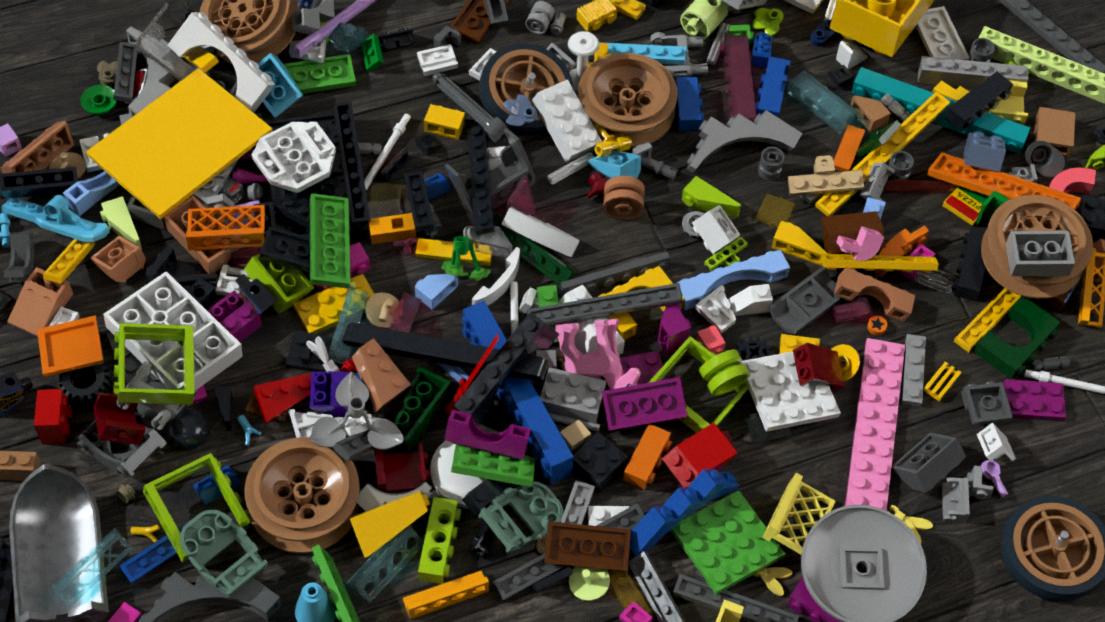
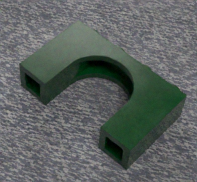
[974,296,1060,380]

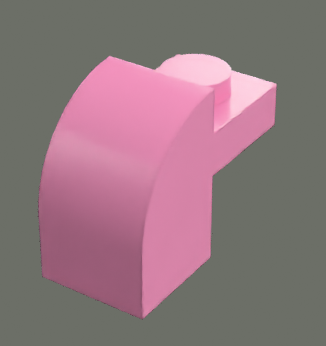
[836,226,884,261]

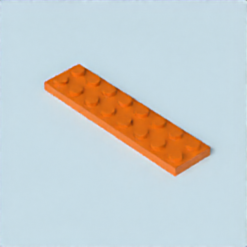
[927,153,1081,211]

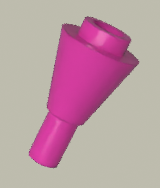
[232,168,267,185]

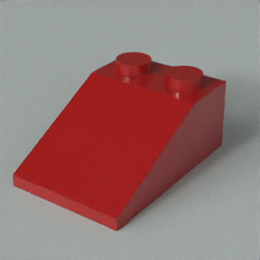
[662,422,738,487]

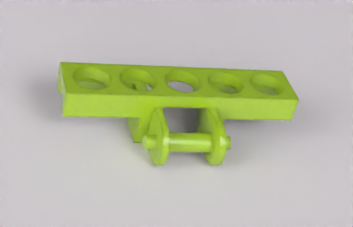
[704,237,748,271]

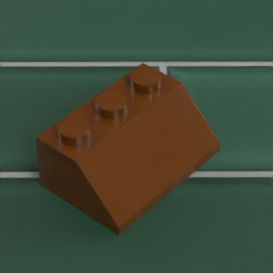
[821,211,886,254]

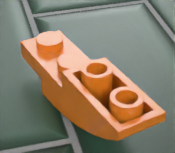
[874,226,929,279]

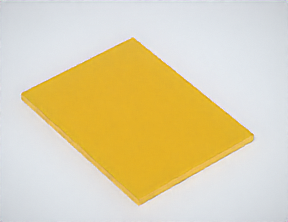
[86,68,273,219]

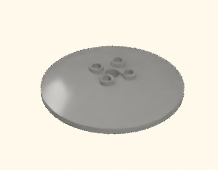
[801,505,927,622]

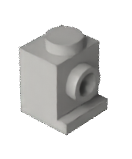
[1008,164,1038,183]

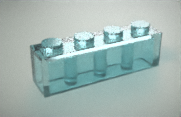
[788,70,857,134]

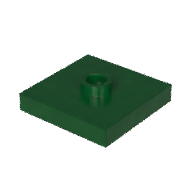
[856,120,900,157]

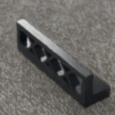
[0,538,14,622]

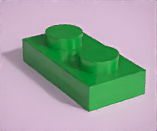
[361,34,384,73]

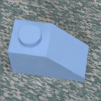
[415,274,458,310]

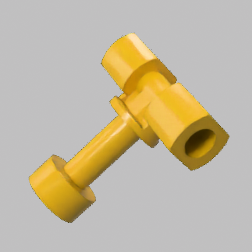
[591,120,632,157]

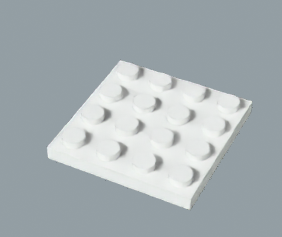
[740,351,841,432]

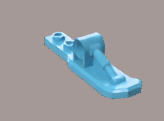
[2,195,110,242]

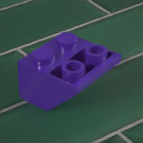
[310,372,351,418]

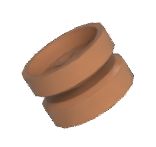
[603,176,645,220]

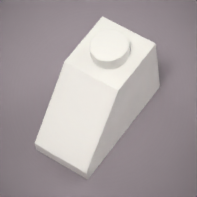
[729,284,773,316]

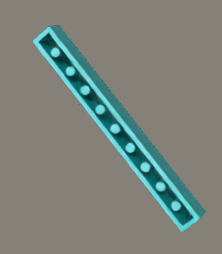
[851,67,1030,154]

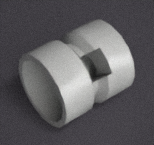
[525,1,555,34]

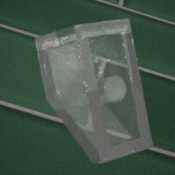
[475,226,512,258]

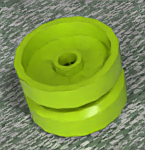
[699,349,750,396]

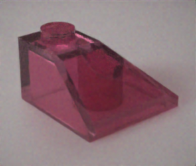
[507,175,537,219]

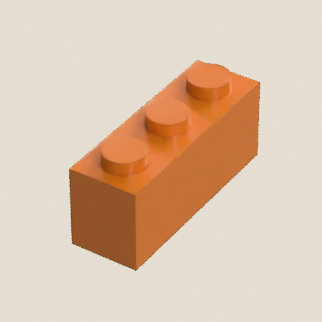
[623,424,672,490]

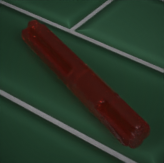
[884,180,956,191]

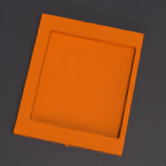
[37,315,104,377]

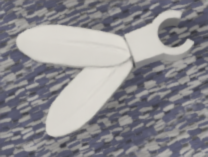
[306,336,340,372]

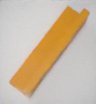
[1078,248,1105,328]
[403,570,489,619]

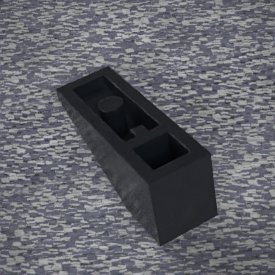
[462,479,517,516]

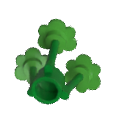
[441,236,491,281]

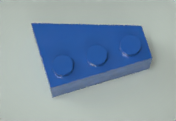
[754,56,790,117]

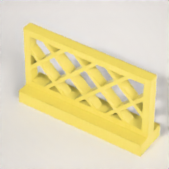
[762,473,835,554]

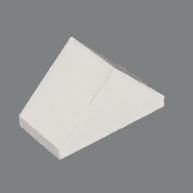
[836,41,868,70]

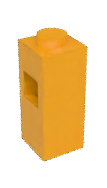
[369,213,416,244]

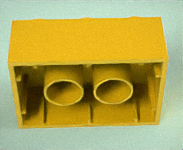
[830,0,934,57]

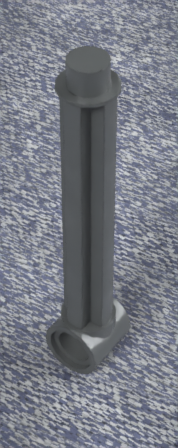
[432,73,509,142]

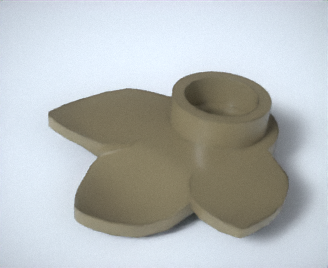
[97,61,117,86]

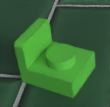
[727,25,754,49]

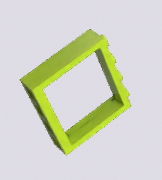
[114,323,194,404]
[649,336,749,433]
[143,453,251,562]

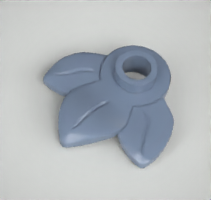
[503,94,538,127]

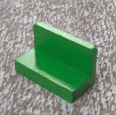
[975,190,1009,226]

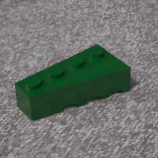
[394,366,454,453]

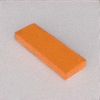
[834,124,865,172]

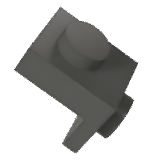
[433,25,461,48]

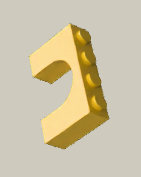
[598,266,685,341]

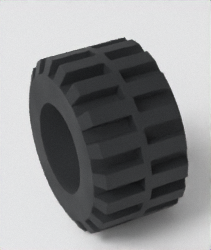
[58,363,113,412]

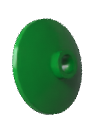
[80,85,117,115]

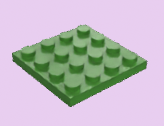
[670,490,785,595]

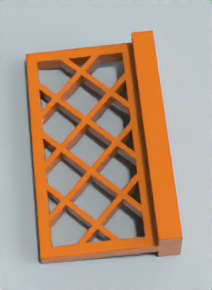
[186,205,265,250]

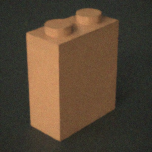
[1034,107,1075,157]

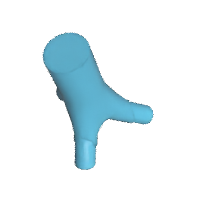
[238,415,261,446]

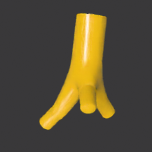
[131,525,160,543]

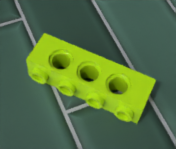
[418,497,461,584]

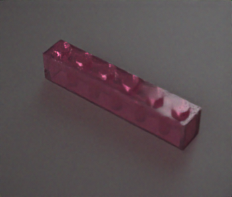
[722,35,756,123]

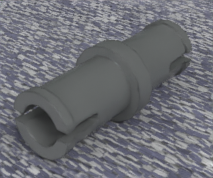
[641,155,678,180]

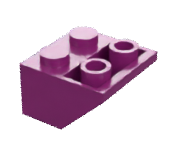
[207,290,262,342]
[658,304,691,356]

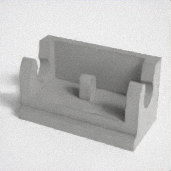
[859,162,895,201]
[942,477,970,523]

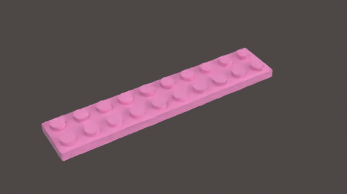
[845,338,905,511]

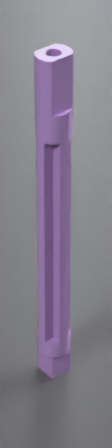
[293,0,377,57]

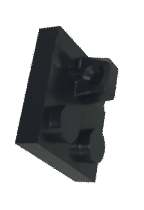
[286,331,333,372]

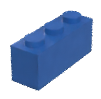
[675,77,704,131]

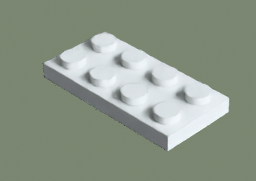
[915,6,970,61]

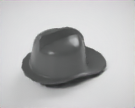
[1025,141,1065,177]

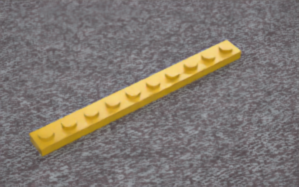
[815,91,950,216]

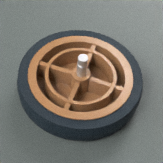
[479,43,573,134]
[1001,496,1105,602]

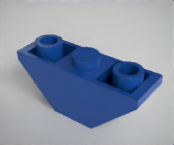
[751,33,773,68]

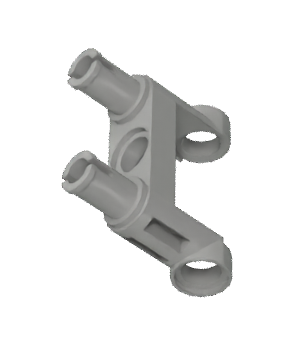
[650,32,708,79]
[116,361,197,430]

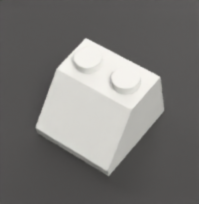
[692,205,740,254]

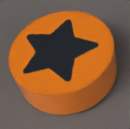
[867,316,887,336]

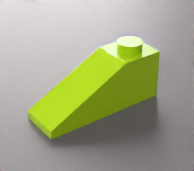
[682,176,741,217]

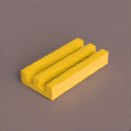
[923,362,961,401]

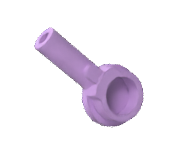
[981,460,1008,498]

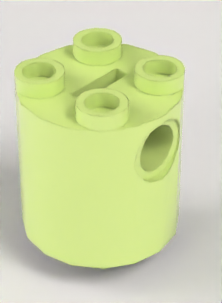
[680,0,729,39]

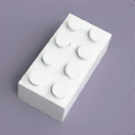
[532,80,602,163]

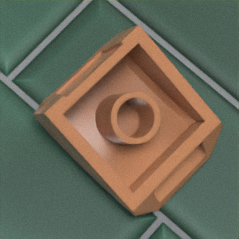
[90,235,146,283]

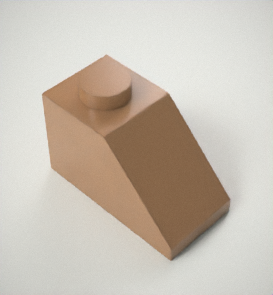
[850,95,891,132]

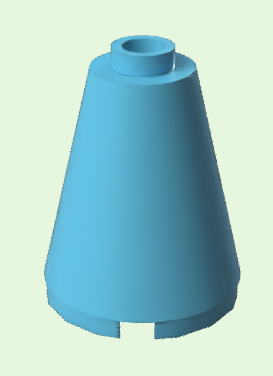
[295,583,337,622]

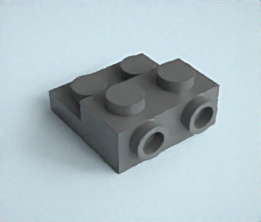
[961,381,1013,425]

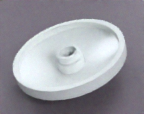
[430,441,486,508]

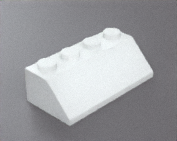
[559,285,625,355]

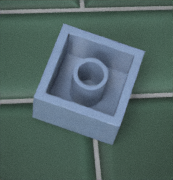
[964,132,1006,172]

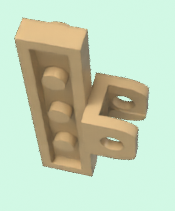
[788,155,864,196]

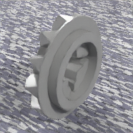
[682,211,704,238]

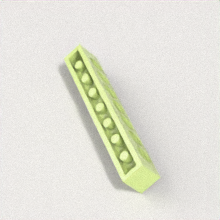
[979,26,1105,104]

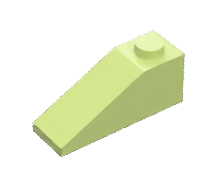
[100,196,142,250]

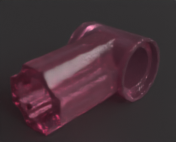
[832,297,873,323]

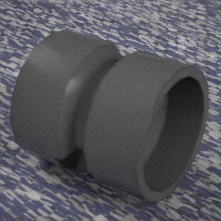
[968,38,995,63]
[758,147,785,181]
[888,151,914,185]

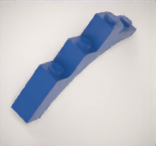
[629,468,739,556]

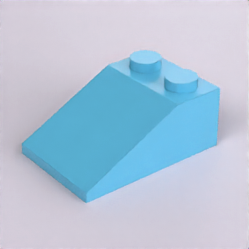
[258,53,303,118]

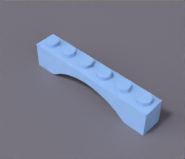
[63,171,120,216]
[677,250,790,311]

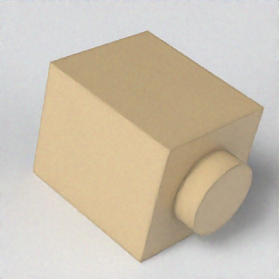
[560,420,591,454]

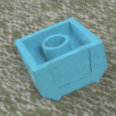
[588,150,641,179]

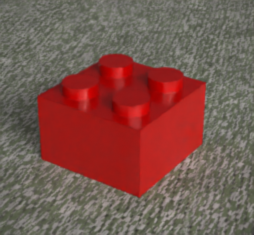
[34,389,72,445]

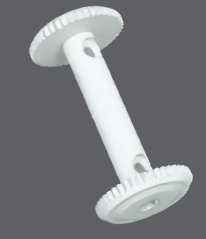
[568,31,599,92]

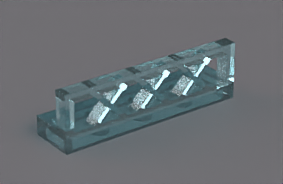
[328,282,369,363]
[346,526,424,603]
[52,528,133,608]

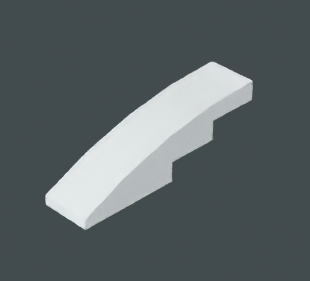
[502,207,580,257]

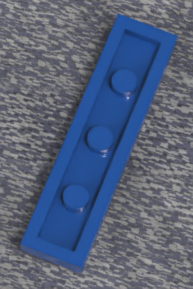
[120,519,191,584]

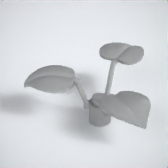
[310,372,404,450]

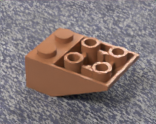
[7,267,73,337]

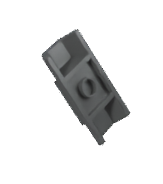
[769,266,842,334]

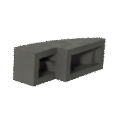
[483,0,509,25]

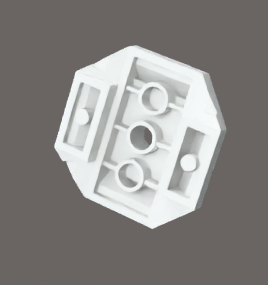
[252,122,336,193]

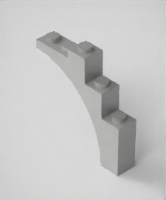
[126,26,177,118]
[687,110,803,173]

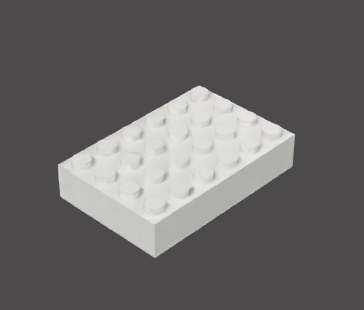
[103,272,242,390]

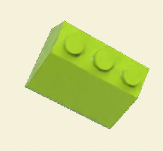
[244,254,314,314]

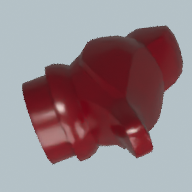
[587,172,609,199]

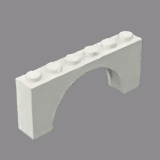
[167,12,276,113]

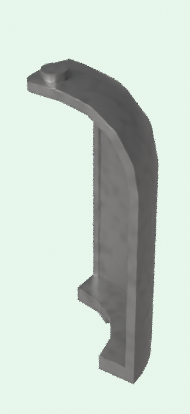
[9,464,109,622]

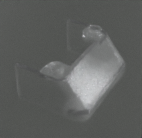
[137,3,222,81]

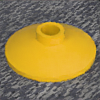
[831,344,860,381]

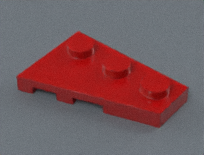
[253,373,311,425]

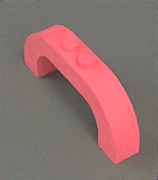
[1049,168,1096,195]

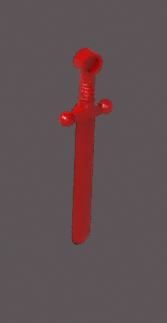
[445,334,499,415]

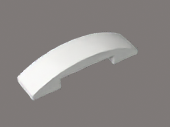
[472,247,520,306]

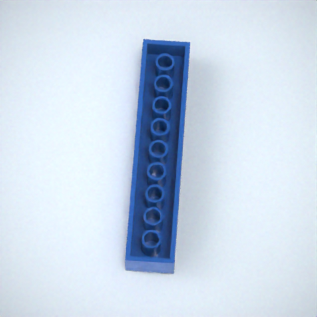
[461,301,573,485]

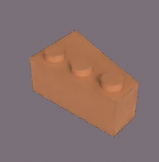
[352,338,411,413]

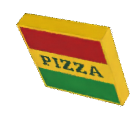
[942,186,988,226]

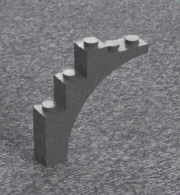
[139,571,282,622]

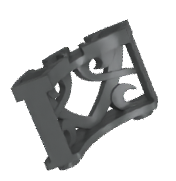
[75,419,167,478]

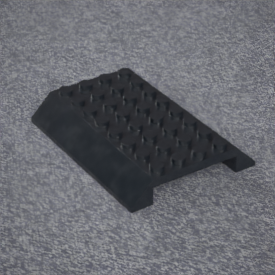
[252,101,371,237]

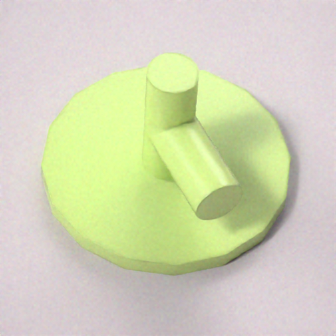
[569,567,610,601]

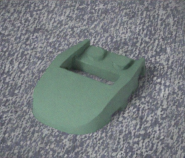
[478,481,563,553]
[180,510,268,598]

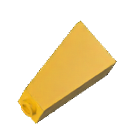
[350,490,430,558]

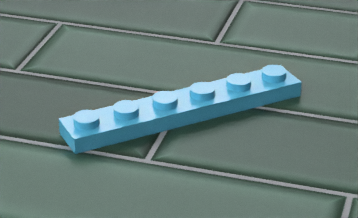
[589,43,687,65]

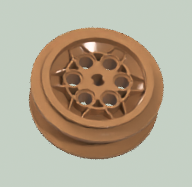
[199,0,299,65]
[578,53,677,148]
[981,195,1093,299]
[245,437,360,553]

